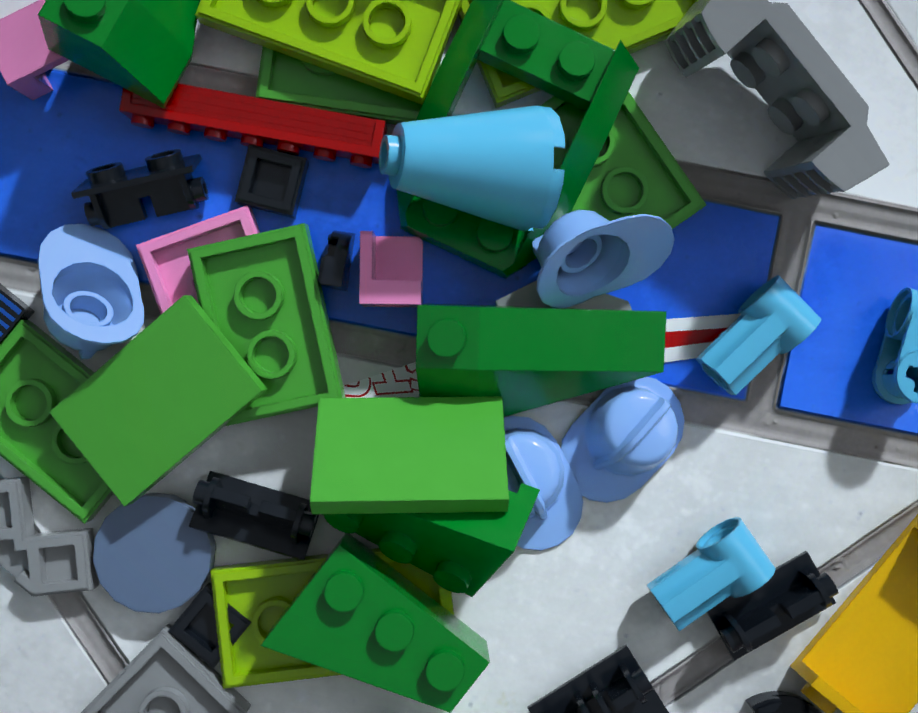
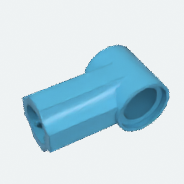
[696,275,821,395]
[647,517,776,631]

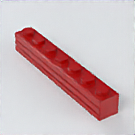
[119,83,388,168]

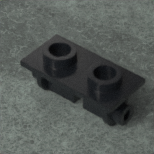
[71,149,209,229]
[189,471,320,561]
[707,551,839,661]

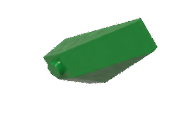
[38,0,200,109]
[416,303,666,417]

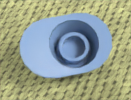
[532,210,675,308]
[38,224,144,359]
[561,377,685,503]
[504,416,583,550]

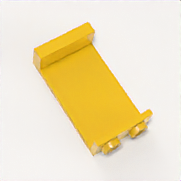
[790,514,918,713]

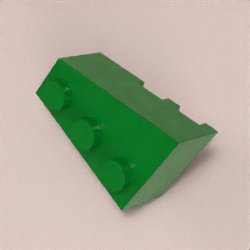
[322,483,540,597]
[260,533,490,713]

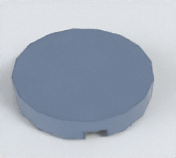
[93,493,216,614]

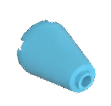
[379,105,565,231]

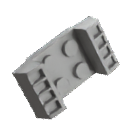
[665,0,890,199]

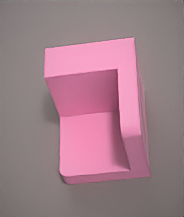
[0,0,69,100]
[359,231,423,307]

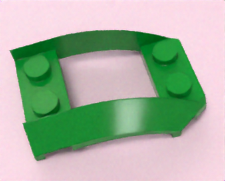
[397,0,639,279]

